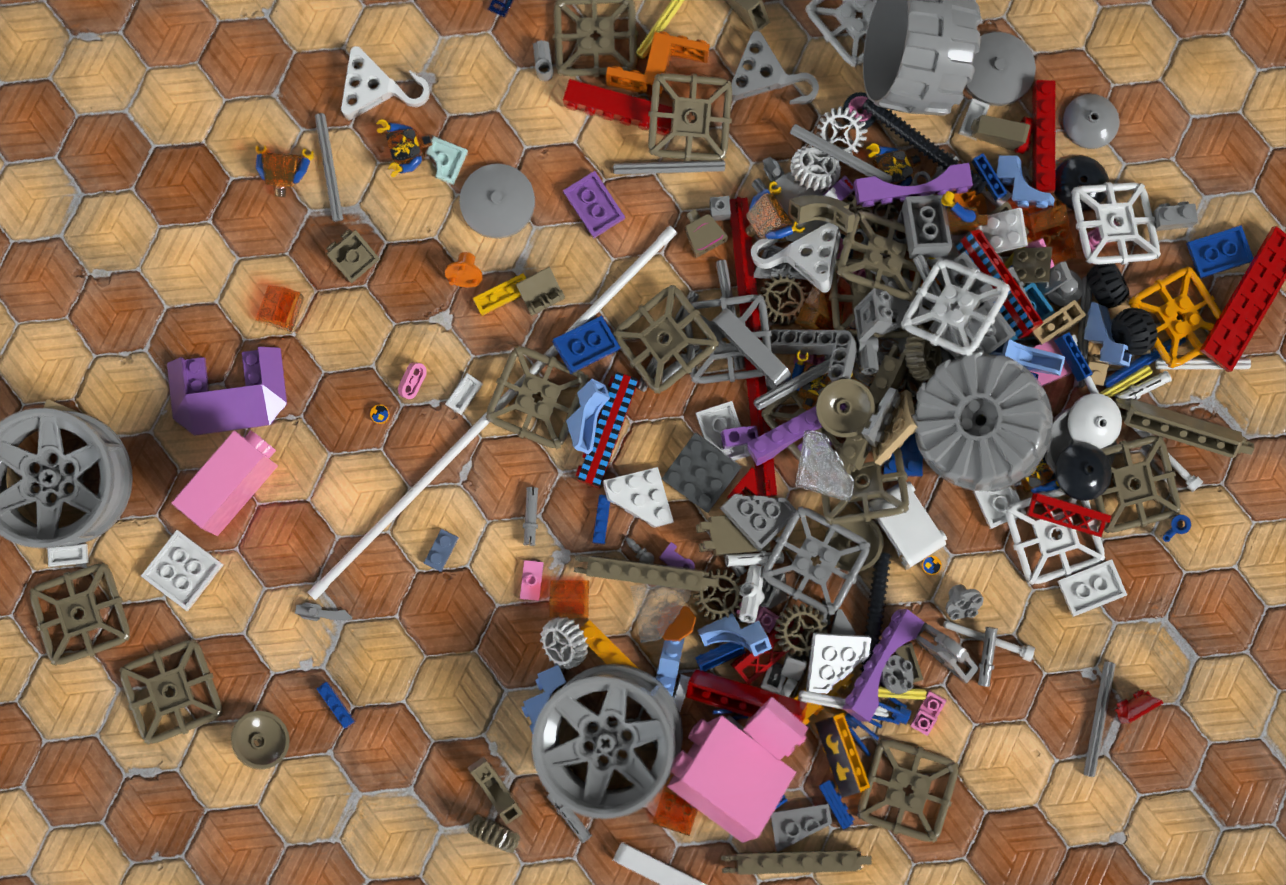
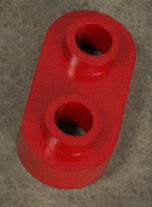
[1014,117,1035,154]

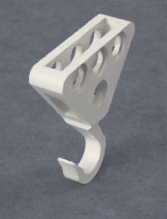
[341,46,430,120]
[751,222,841,293]

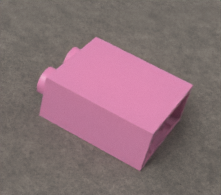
[172,430,278,536]
[667,716,796,843]

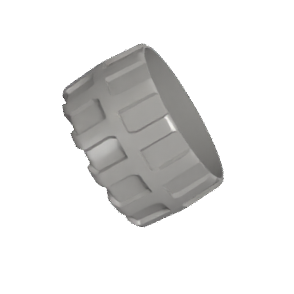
[863,0,981,116]
[912,351,1053,491]

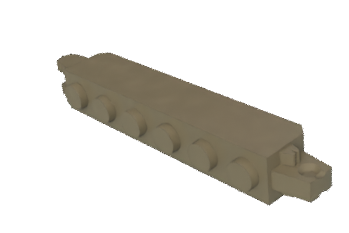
[837,345,907,480]
[1115,398,1255,458]
[574,555,719,591]
[721,850,872,875]

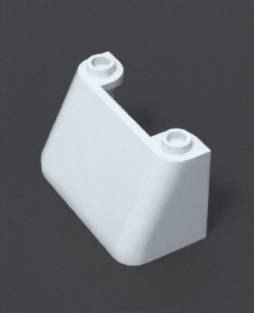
[868,481,947,570]

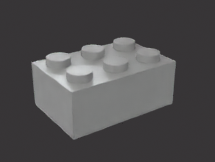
[902,195,952,259]

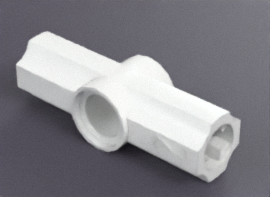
[739,565,765,623]

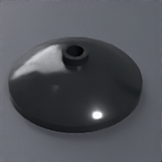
[1054,156,1109,211]
[1055,443,1112,501]

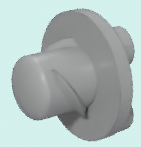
[1046,270,1083,307]
[946,584,984,620]
[879,655,914,694]

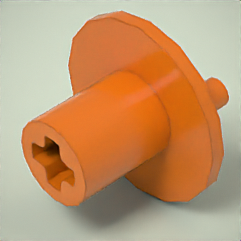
[445,252,482,288]

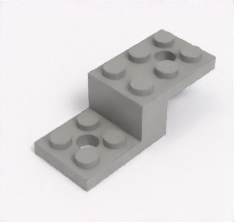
[936,252,1016,354]

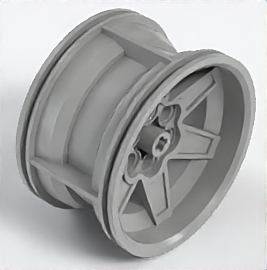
[0,408,133,548]
[532,664,683,819]

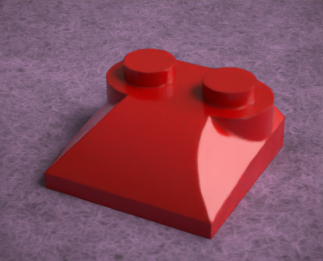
[1115,689,1163,723]

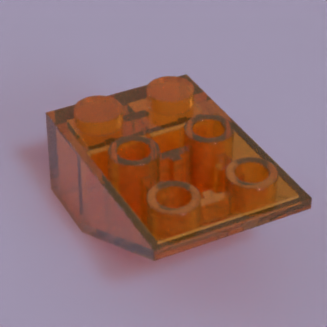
[1023,200,1077,265]
[795,285,845,330]
[652,773,698,836]

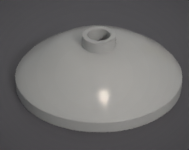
[1063,94,1120,149]

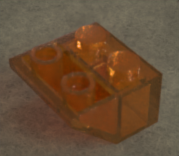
[255,285,304,333]
[549,580,589,619]

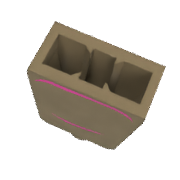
[685,209,728,258]

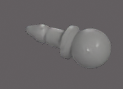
[626,537,655,563]

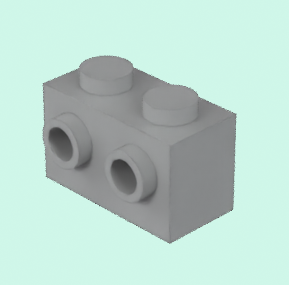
[1152,202,1198,231]

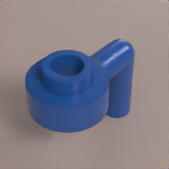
[1162,514,1191,542]

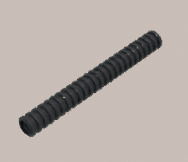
[862,99,987,195]
[859,552,892,676]

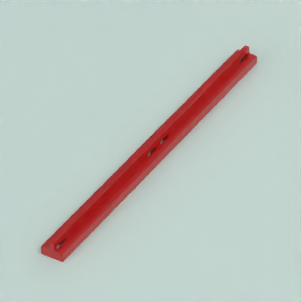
[729,196,777,497]

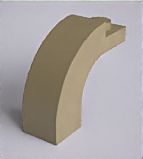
[788,195,855,233]
[468,757,523,824]

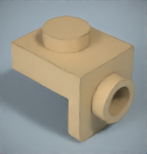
[1087,354,1109,386]

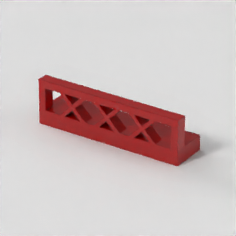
[1027,493,1112,538]
[730,618,804,685]

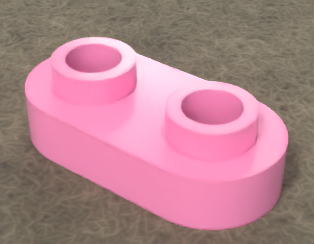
[398,362,426,399]

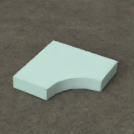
[426,136,468,185]

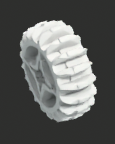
[816,107,868,155]
[790,144,841,192]
[540,616,589,669]

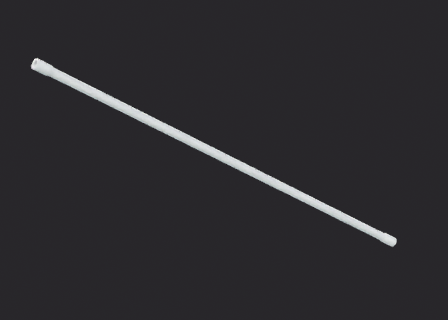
[307,226,677,600]

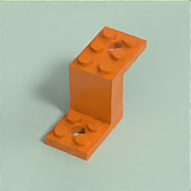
[606,31,710,97]

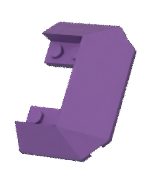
[167,347,287,435]

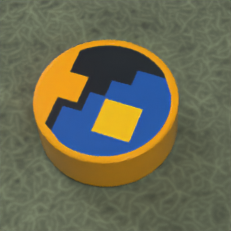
[370,405,390,424]
[921,556,942,575]

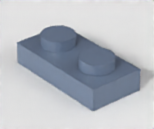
[424,529,459,572]

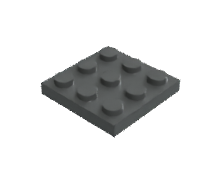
[662,432,742,513]

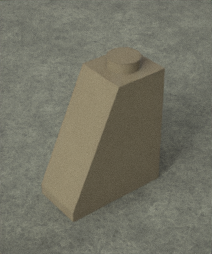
[725,0,770,32]
[971,115,1030,151]

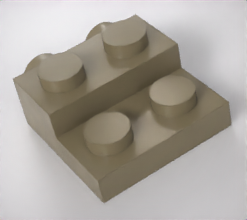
[325,229,380,284]

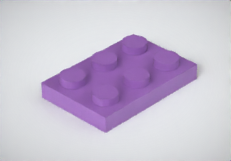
[563,171,625,239]

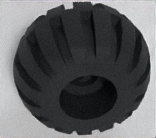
[1087,263,1129,308]
[1111,308,1158,355]

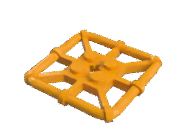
[1129,266,1222,368]

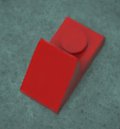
[727,467,758,499]

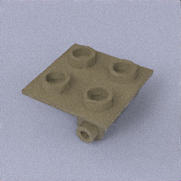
[1013,247,1052,288]
[516,267,565,316]

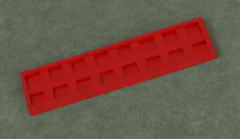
[1200,226,1286,372]

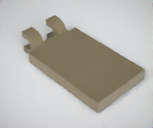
[696,515,770,556]

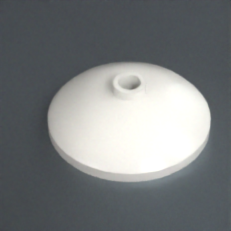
[1068,393,1122,449]

